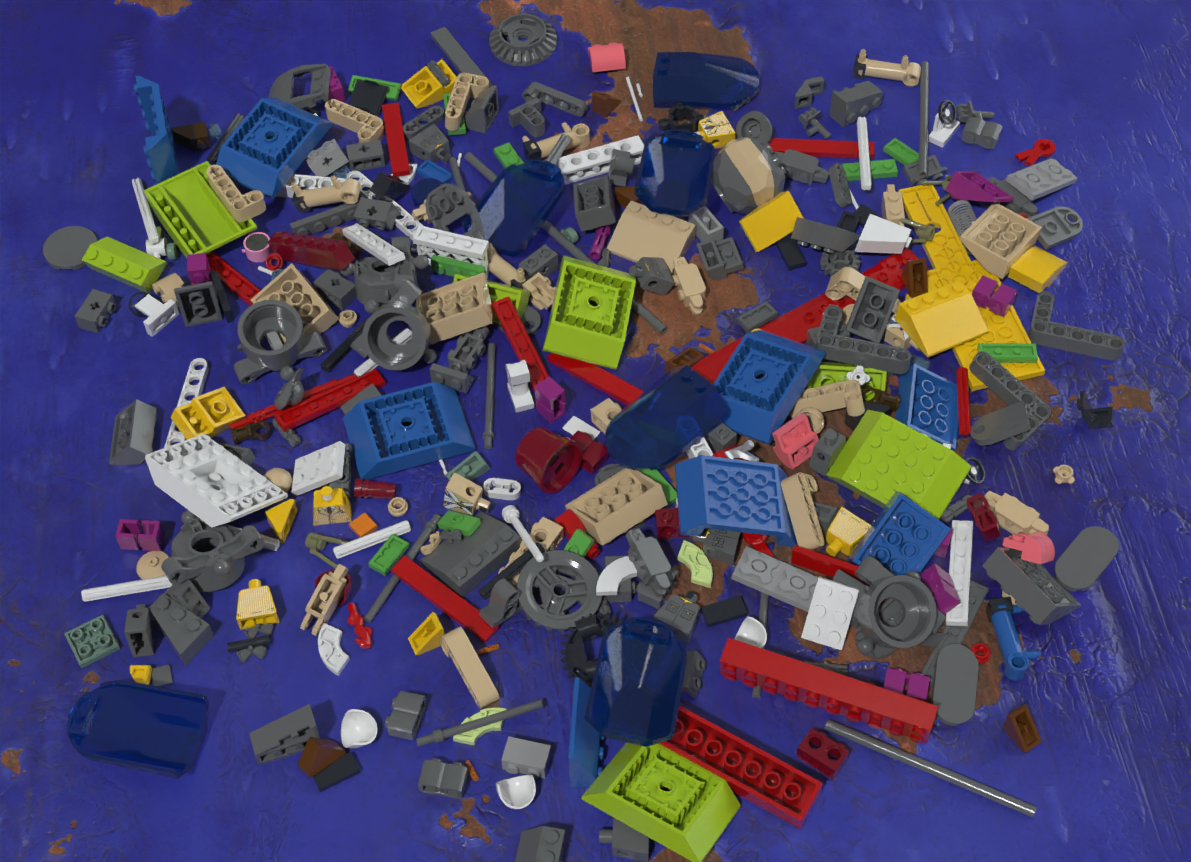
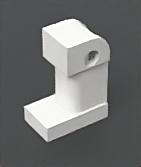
[505,360,534,412]

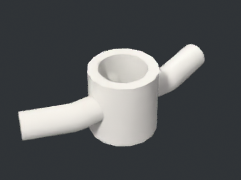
[146,227,167,259]

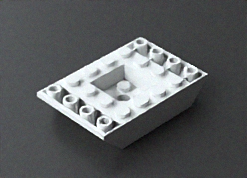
[145,434,288,527]

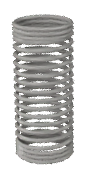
[948,200,977,255]

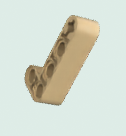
[445,73,489,131]
[325,99,385,143]
[206,165,266,222]
[825,267,901,318]
[788,379,865,418]
[781,472,824,550]
[440,626,500,709]

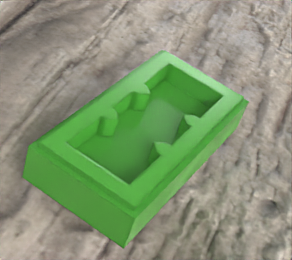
[883,138,919,166]
[437,510,481,537]
[563,529,595,558]
[368,534,410,576]

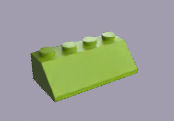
[82,237,167,294]
[453,274,530,324]
[806,362,887,400]

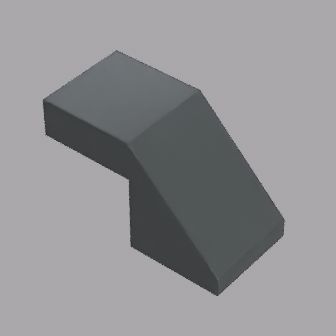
[794,76,824,109]

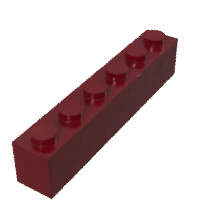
[267,231,355,270]

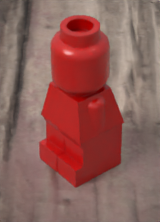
[555,509,600,559]

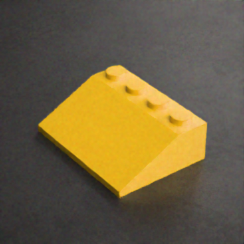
[894,280,988,357]

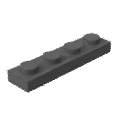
[290,201,358,235]

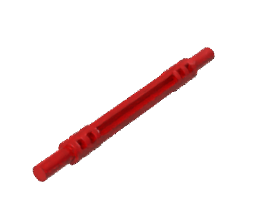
[229,374,356,429]

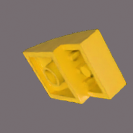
[401,59,457,109]
[739,191,804,252]
[1008,246,1068,293]
[171,387,246,440]

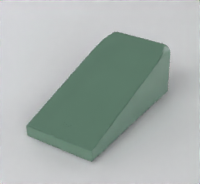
[445,451,491,481]

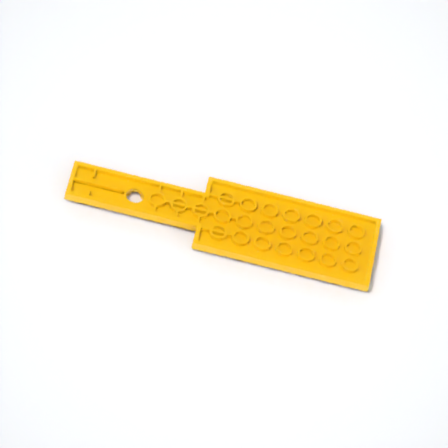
[898,185,1045,391]

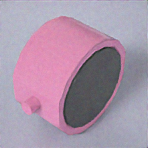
[242,232,273,262]

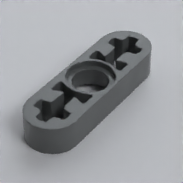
[403,106,445,140]
[829,163,852,208]

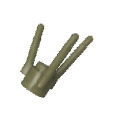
[921,175,952,205]
[899,218,935,244]
[305,532,348,569]

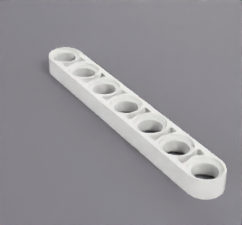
[347,171,423,240]
[164,358,209,448]

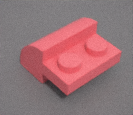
[588,43,626,72]
[772,413,819,470]
[1003,531,1055,564]

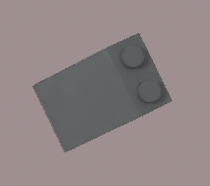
[174,281,222,327]

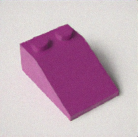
[946,171,1014,202]

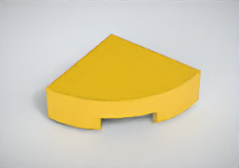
[130,665,153,688]

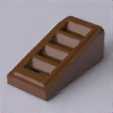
[664,346,705,381]

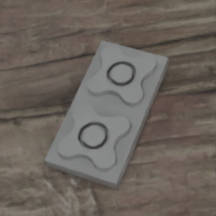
[1006,158,1078,201]
[731,546,818,612]

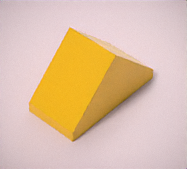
[265,499,298,543]
[408,612,444,655]

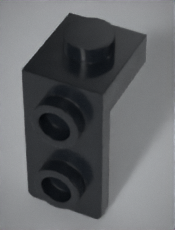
[1077,391,1114,429]

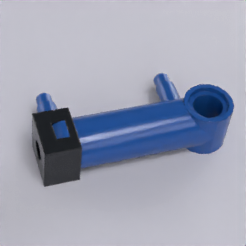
[985,597,1041,681]

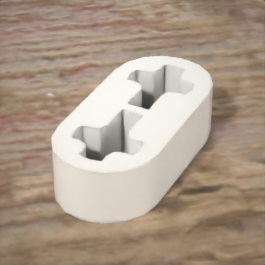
[483,478,521,500]

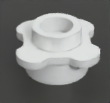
[846,365,870,387]

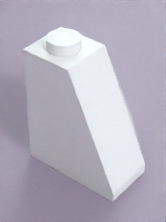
[855,214,912,254]

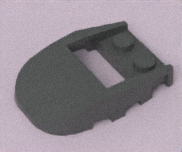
[269,64,331,109]
[425,184,486,259]

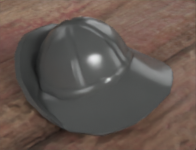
[736,110,772,144]
[274,368,305,410]

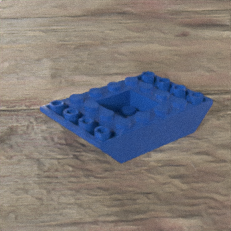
[216,97,333,199]
[704,330,826,445]
[343,382,475,480]

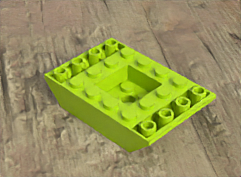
[543,255,636,370]
[581,738,741,862]

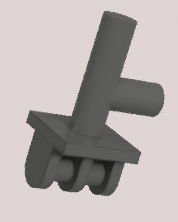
[956,101,994,123]
[798,107,832,140]

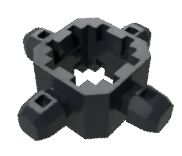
[658,102,707,142]

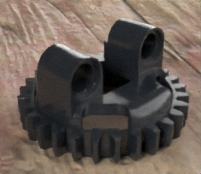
[560,612,638,691]

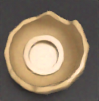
[795,407,824,435]
[264,468,293,493]

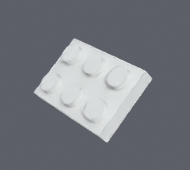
[291,441,346,496]
[801,577,860,650]

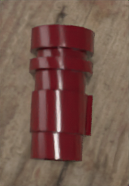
[354,478,396,499]

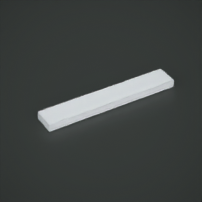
[342,223,405,266]
[946,520,973,626]

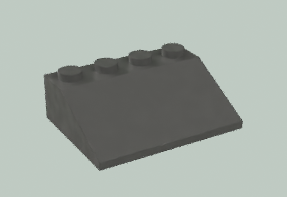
[421,512,521,598]
[982,547,1081,625]

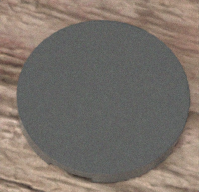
[43,226,97,270]

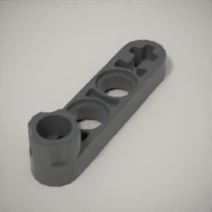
[522,82,588,117]

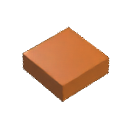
[349,512,378,538]

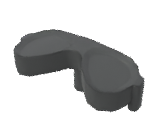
[598,248,611,267]
[439,529,462,543]
[244,623,274,639]
[236,646,267,663]

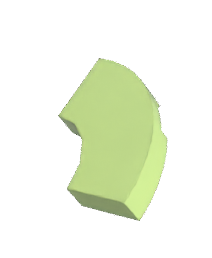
[678,540,713,588]
[453,708,506,746]

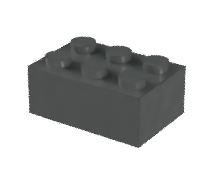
[573,175,616,232]

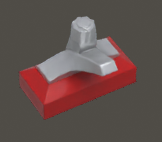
[712,440,759,462]

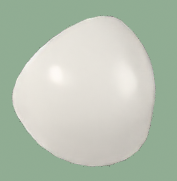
[734,616,767,648]
[341,709,378,748]
[495,775,536,809]

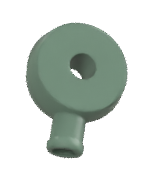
[560,227,578,244]
[167,243,177,260]

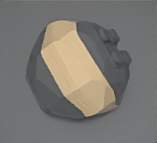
[708,137,787,214]

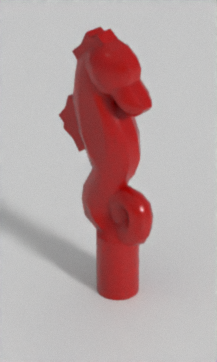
[347,603,373,649]

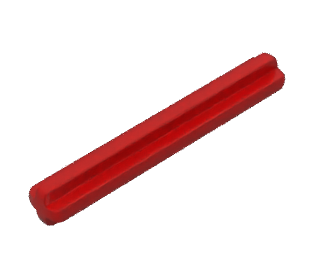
[956,367,971,436]

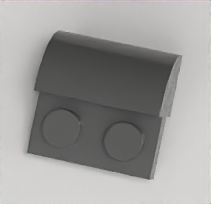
[696,237,743,280]

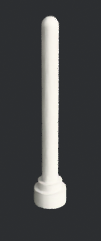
[502,505,544,562]

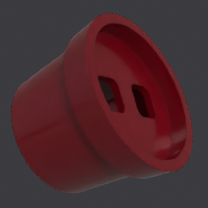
[515,427,583,494]

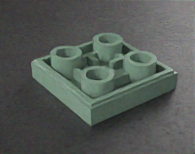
[64,615,120,669]

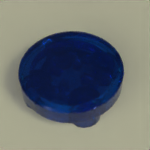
[411,178,444,208]

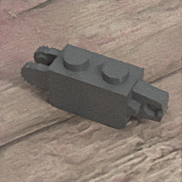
[773,149,829,185]
[988,176,1038,218]
[626,528,671,597]

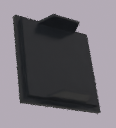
[348,79,389,117]

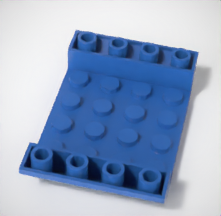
[133,76,180,185]
[675,455,798,547]

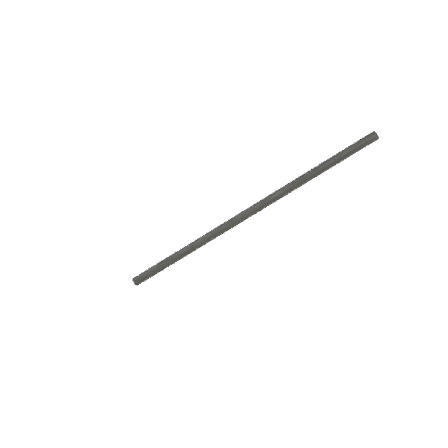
[464,152,667,334]

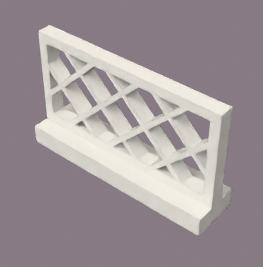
[413,225,489,279]

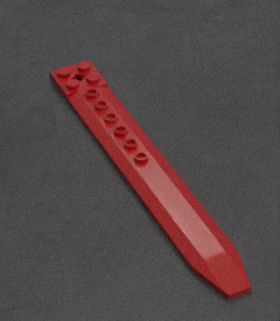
[673,248,930,399]

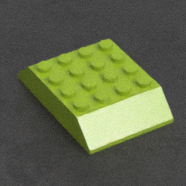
[144,161,257,259]
[826,410,972,520]

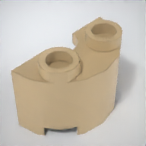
[522,272,556,310]
[151,273,184,308]

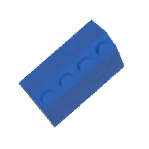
[895,364,959,451]
[848,491,951,576]
[568,677,606,788]

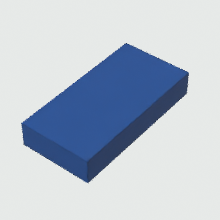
[416,159,454,187]

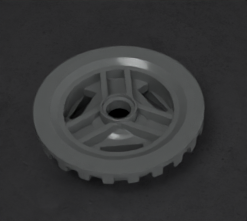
[489,14,557,66]
[517,550,602,632]

